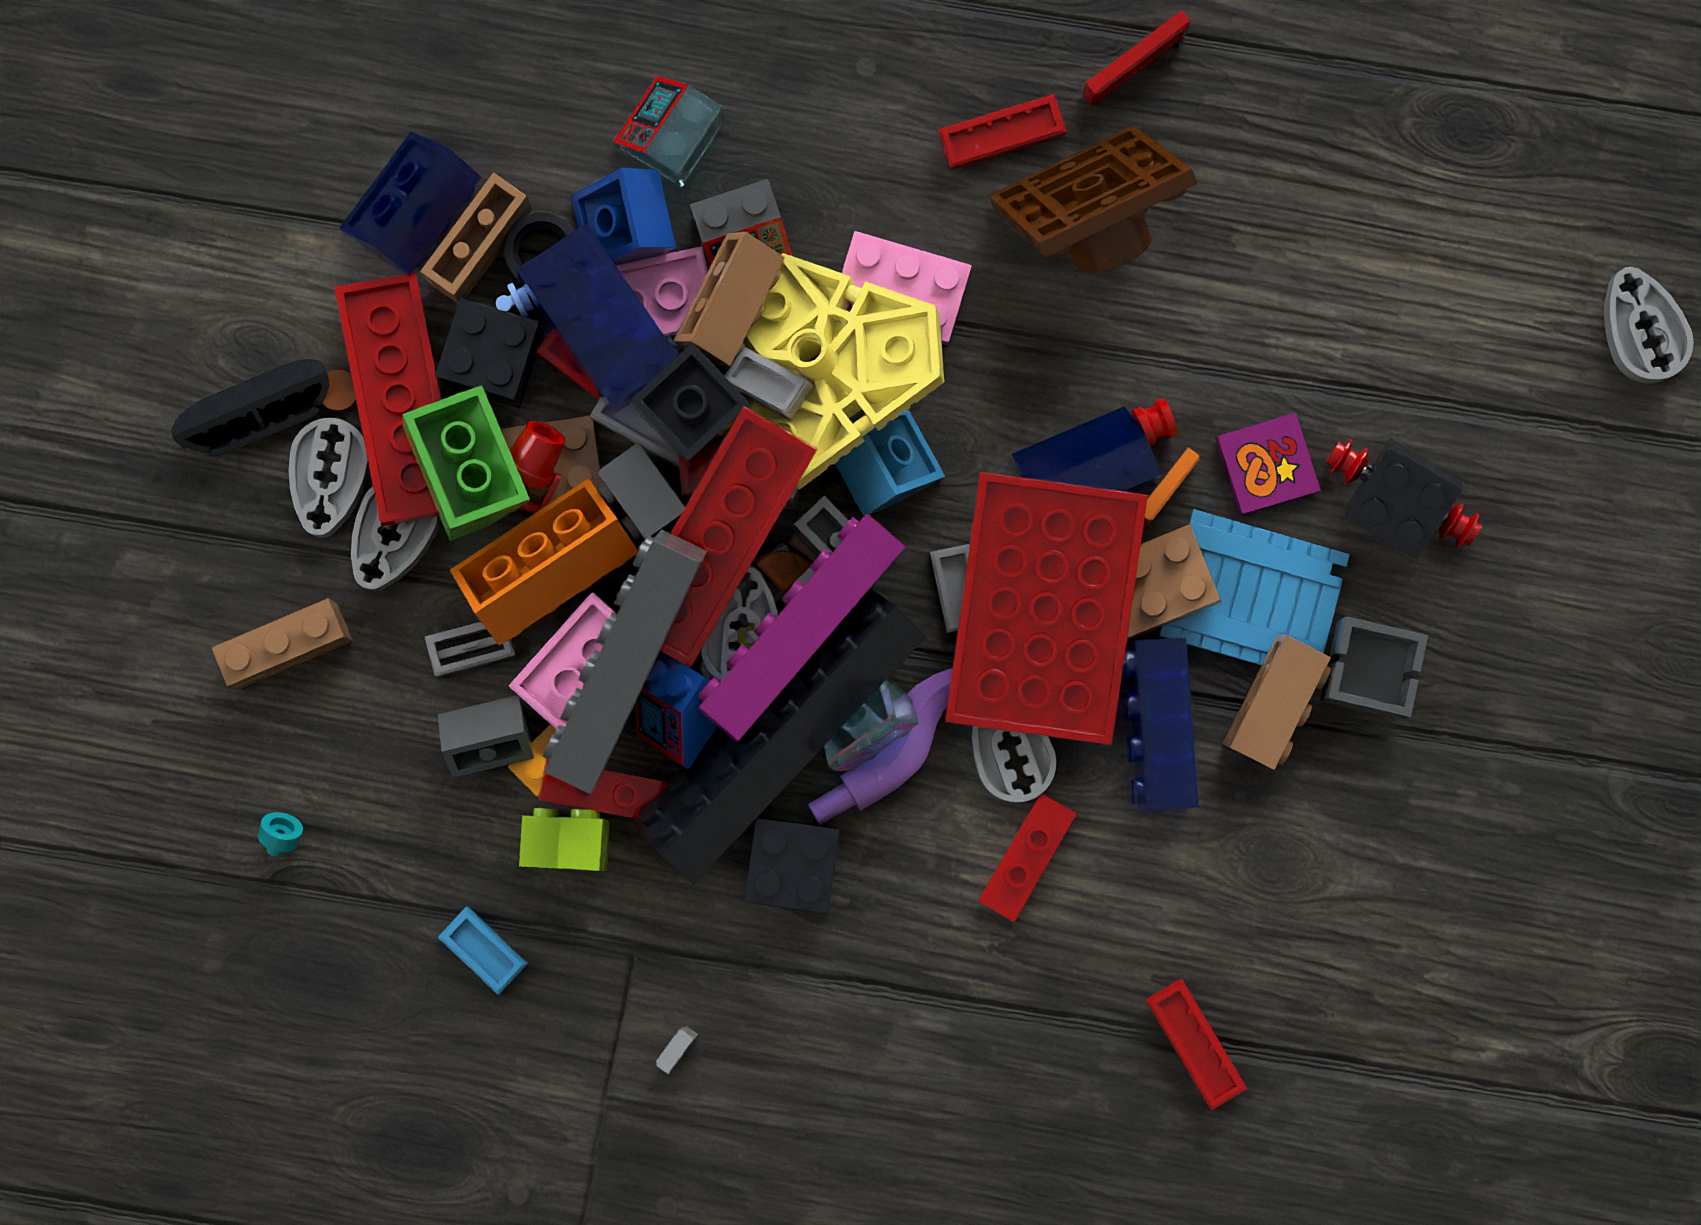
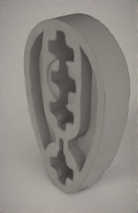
[1604,267,1694,384]
[289,418,370,538]
[351,486,440,592]
[701,565,778,681]
[971,726,1056,803]

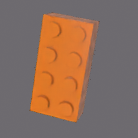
[450,478,638,646]

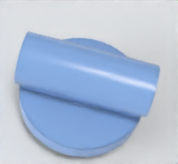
[496,282,534,319]

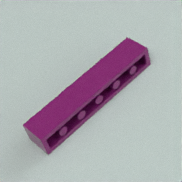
[698,513,906,743]

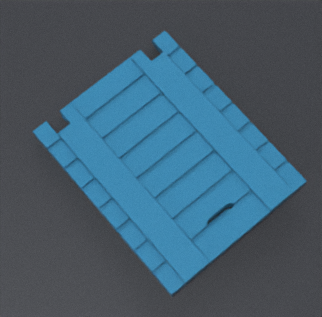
[1158,509,1350,666]

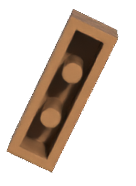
[420,172,532,304]
[673,232,785,366]
[212,598,353,690]
[1222,633,1331,770]

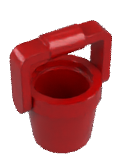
[509,421,565,514]

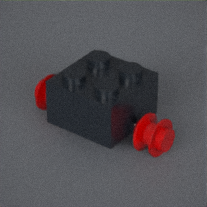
[1325,438,1482,559]

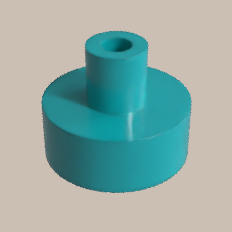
[257,812,303,857]

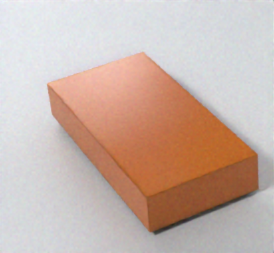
[1144,447,1200,526]

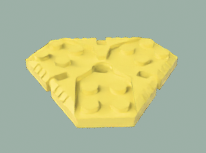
[725,253,944,490]

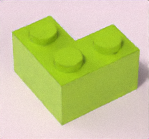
[519,808,610,871]

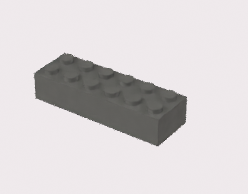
[542,529,707,794]

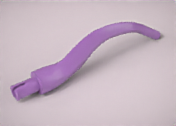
[808,668,952,825]

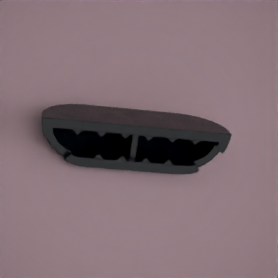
[171,359,330,457]

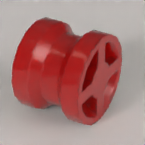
[1131,398,1178,448]

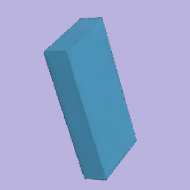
[438,906,529,995]

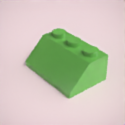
[403,385,530,541]

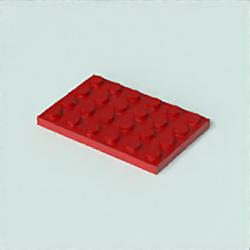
[945,472,1148,745]

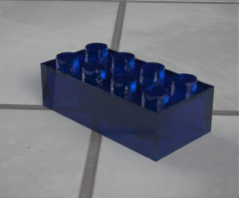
[516,224,678,415]
[1122,637,1199,813]

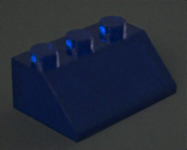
[339,132,482,275]
[1012,406,1162,493]

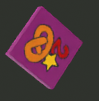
[1216,413,1321,516]

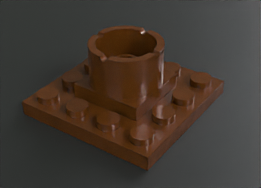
[989,125,1197,272]

